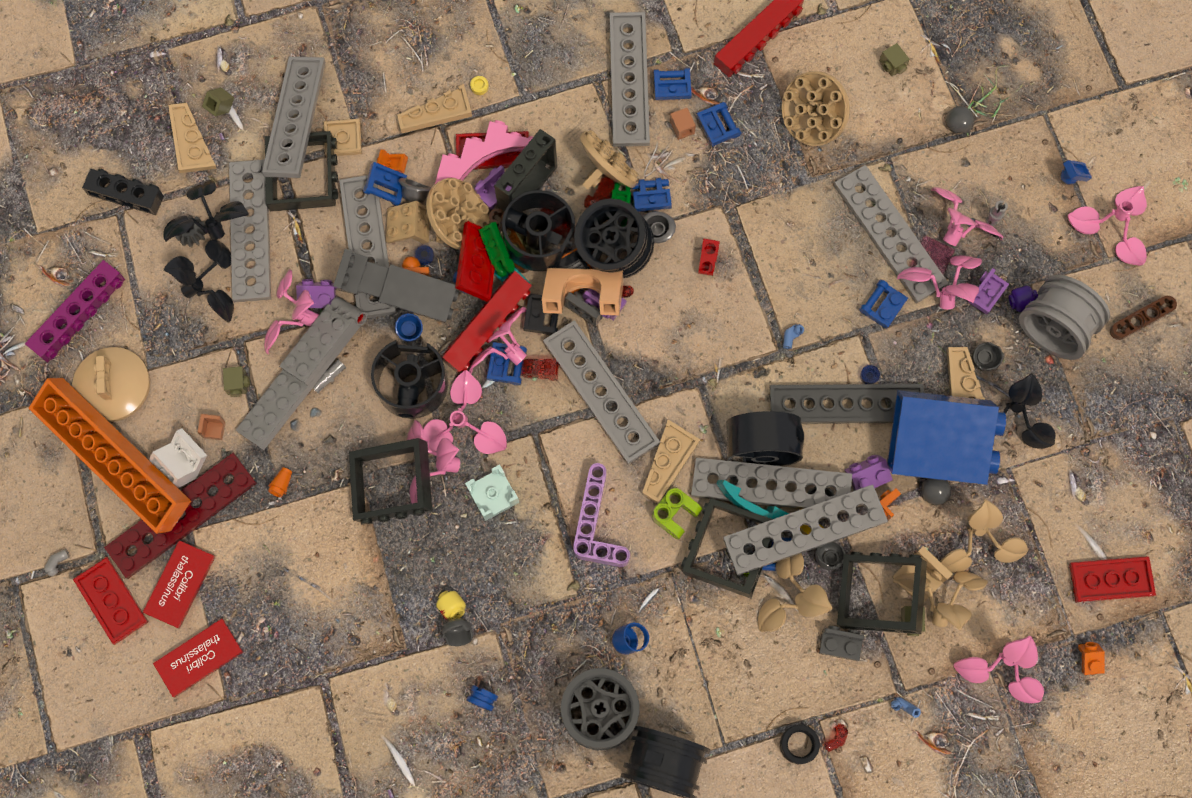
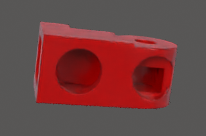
[698,238,720,276]

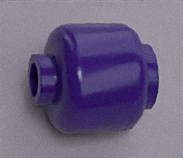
[1008,285,1038,312]

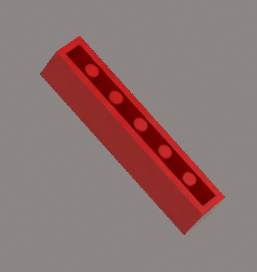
[714,0,804,77]
[441,271,532,373]

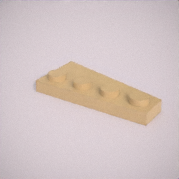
[397,84,473,133]
[168,103,216,173]
[947,347,985,400]
[642,420,701,504]

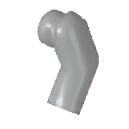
[44,549,70,576]

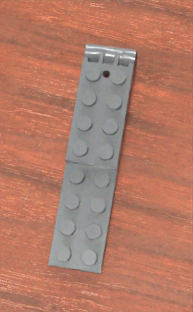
[235,297,367,450]

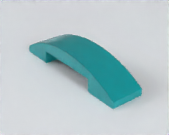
[716,480,789,519]

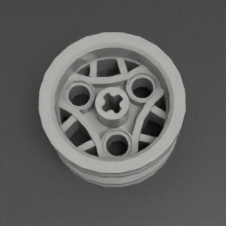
[1019,275,1110,360]

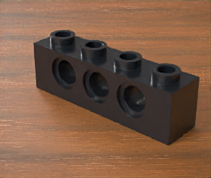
[82,168,164,215]

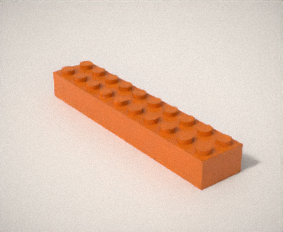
[28,378,191,534]

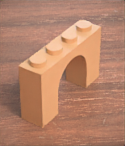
[542,268,623,316]

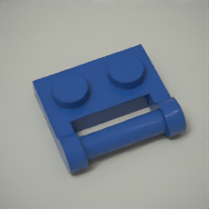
[653,68,692,100]
[696,102,742,146]
[363,162,407,206]
[859,280,908,329]
[487,342,527,386]

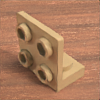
[386,201,430,244]
[893,546,953,602]

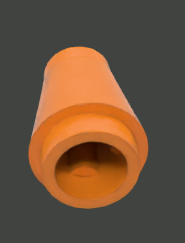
[268,467,292,498]

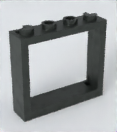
[494,129,557,212]
[265,131,339,212]
[349,438,432,525]
[681,498,773,598]
[837,552,927,634]

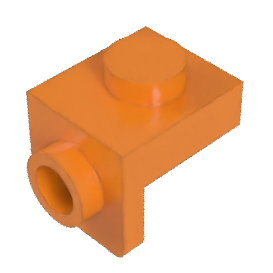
[377,149,408,174]
[880,488,901,521]
[1078,642,1105,675]

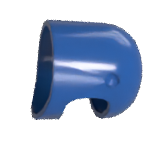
[395,313,423,342]
[612,622,649,655]

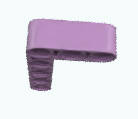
[574,463,630,567]

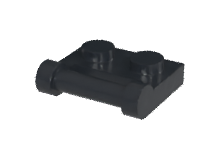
[524,294,559,335]

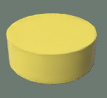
[470,76,489,95]

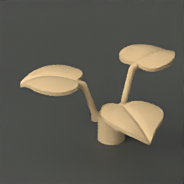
[940,499,1028,573]
[758,553,833,632]
[893,571,988,630]

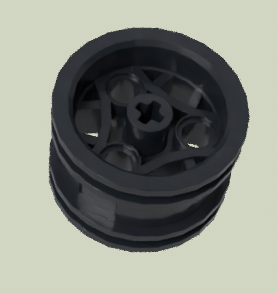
[574,199,655,278]
[620,726,711,798]

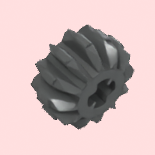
[176,215,207,248]

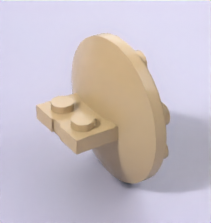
[781,71,850,146]
[580,130,639,190]
[426,178,490,250]
[72,347,150,422]

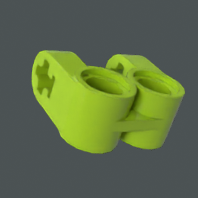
[652,488,703,540]

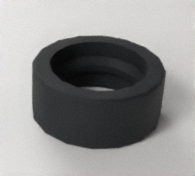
[780,724,820,765]

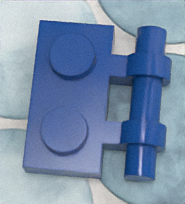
[632,178,672,212]

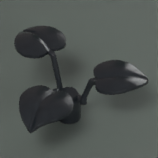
[163,180,249,242]
[163,240,234,323]
[995,373,1056,449]

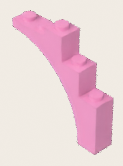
[435,120,533,184]

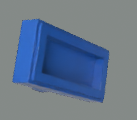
[1060,160,1092,185]

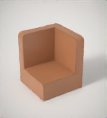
[670,108,696,140]
[198,414,225,440]

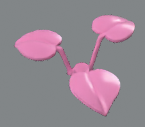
[1068,186,1147,266]
[931,187,1003,246]
[897,255,982,310]
[264,269,319,354]
[469,307,527,374]
[422,370,507,454]
[407,420,460,504]
[953,636,1044,703]

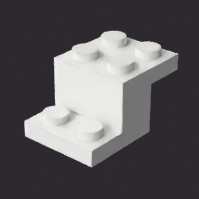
[149,428,207,488]

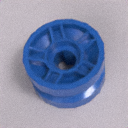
[466,685,498,712]

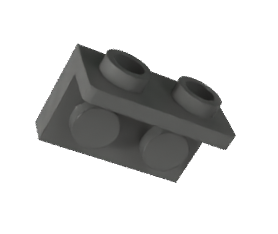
[565,291,603,327]
[819,626,865,661]

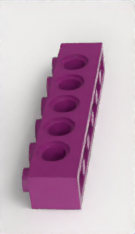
[25,260,125,363]

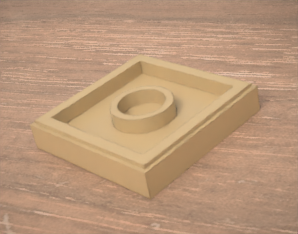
[323,118,362,157]

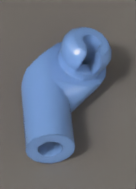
[783,324,804,349]
[891,697,921,718]

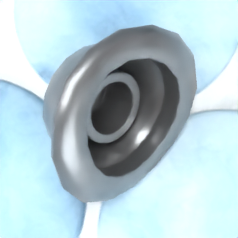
[399,178,432,203]
[643,211,676,244]

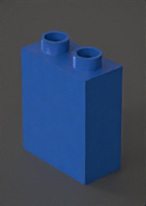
[887,390,1006,485]

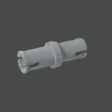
[986,200,1008,226]
[313,359,346,394]

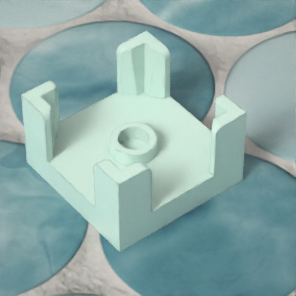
[465,464,519,521]

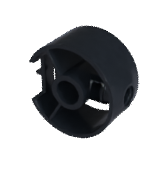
[500,190,575,271]
[371,340,449,419]
[726,411,804,466]

